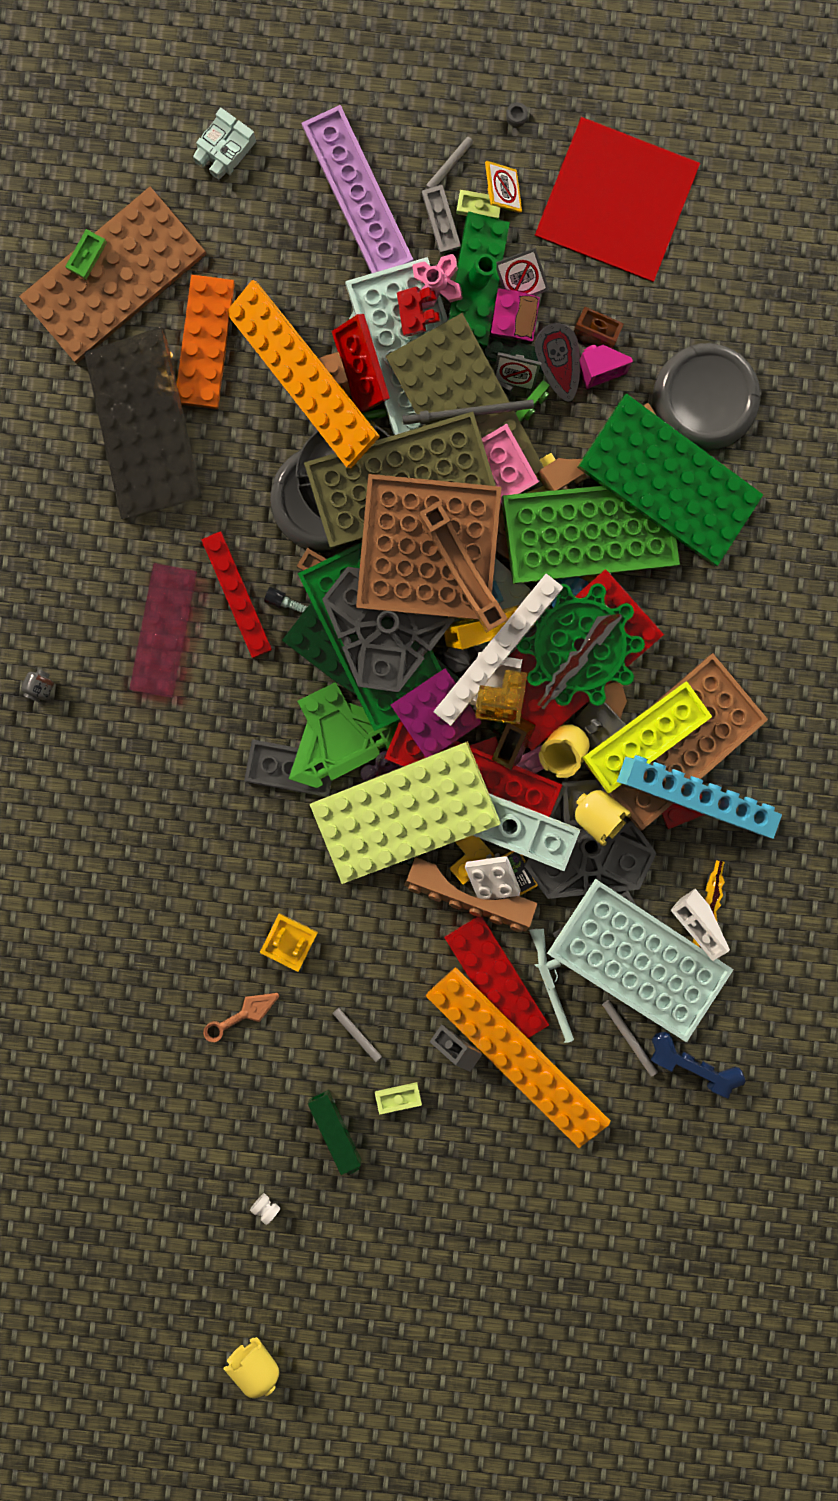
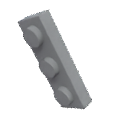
[422,185,461,255]

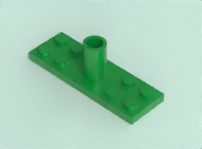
[447,211,510,348]

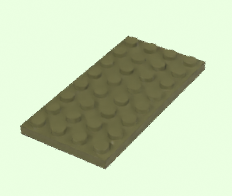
[386,313,544,475]
[304,412,496,549]

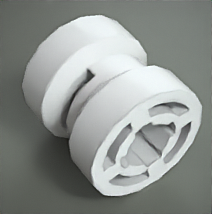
[250,1193,280,1225]

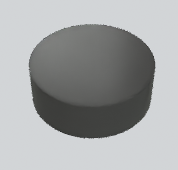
[506,102,528,127]

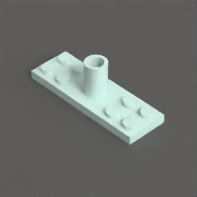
[474,793,581,871]

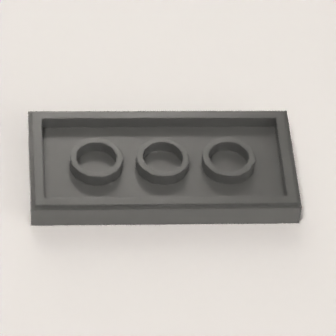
[244,739,332,797]

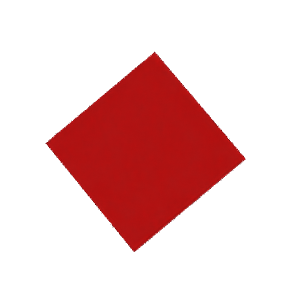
[535,117,700,282]

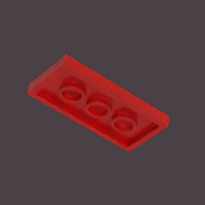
[331,314,390,413]

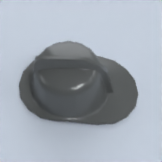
[442,645,483,677]

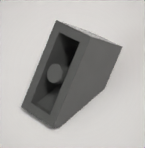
[430,1024,482,1072]

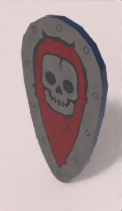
[535,323,580,402]

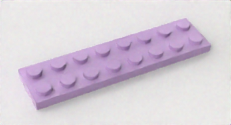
[302,105,413,274]

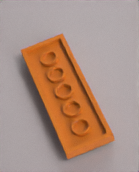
[174,275,235,409]

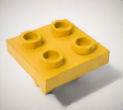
[260,913,318,972]

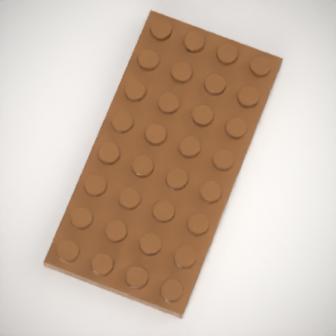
[19,187,207,364]
[584,653,768,831]

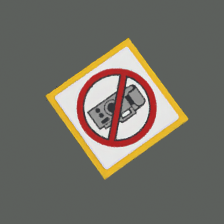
[485,161,522,213]

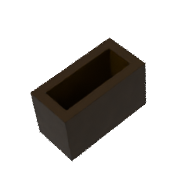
[492,715,536,770]

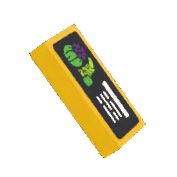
[500,850,538,895]

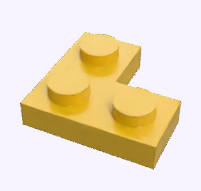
[449,835,495,885]

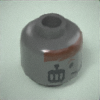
[21,669,54,703]

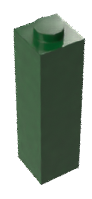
[308,1090,362,1175]

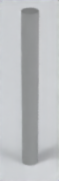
[602,1000,658,1077]

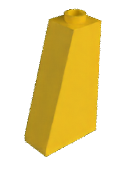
[444,605,533,650]

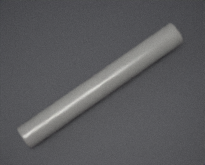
[426,137,473,189]
[332,1008,382,1062]

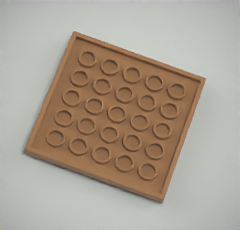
[356,474,502,620]

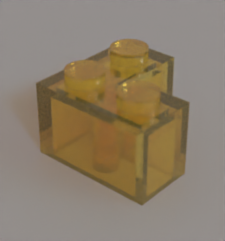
[476,670,527,724]

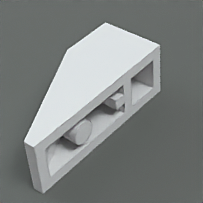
[671,889,730,961]

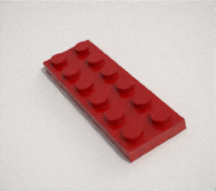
[444,916,549,1038]

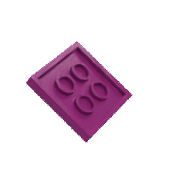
[391,668,482,758]

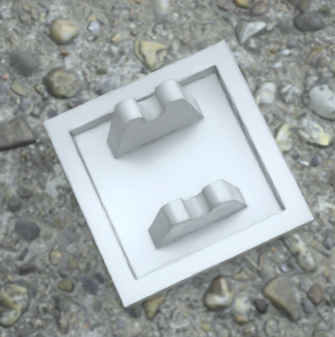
[465,853,521,900]

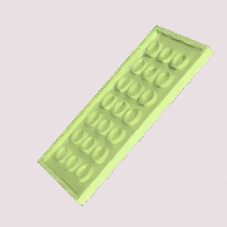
[310,741,501,884]

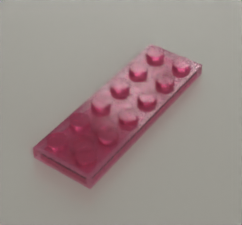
[129,563,197,698]

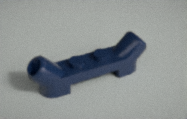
[651,1032,746,1099]

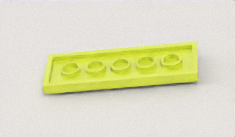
[582,681,712,793]

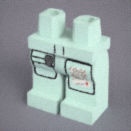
[193,107,256,180]

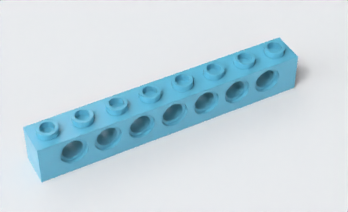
[617,755,782,839]

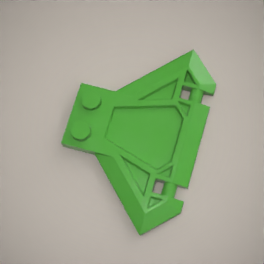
[289,682,399,788]

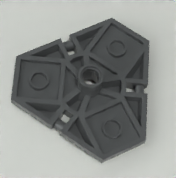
[322,567,456,692]
[524,778,656,899]

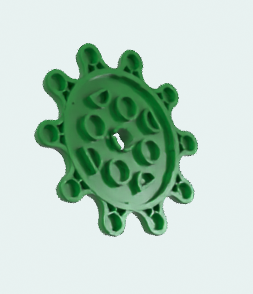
[517,583,645,706]

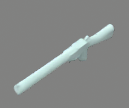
[529,929,574,1043]

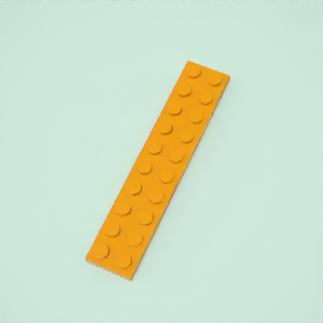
[227,280,380,468]
[425,967,611,1148]

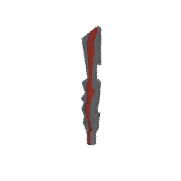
[537,614,622,709]

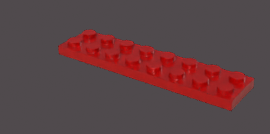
[384,720,562,817]

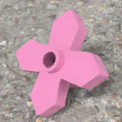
[412,254,463,309]

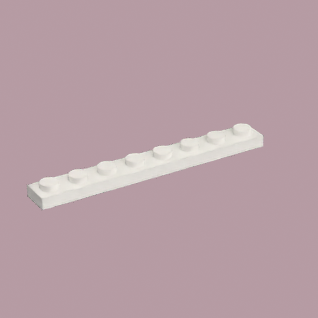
[433,574,563,726]

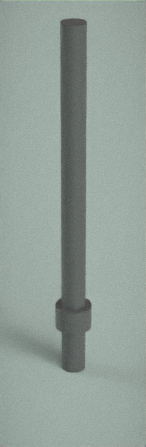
[402,400,534,425]

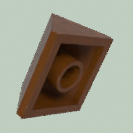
[574,307,624,349]

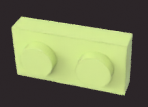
[456,190,501,219]
[375,1082,422,1115]

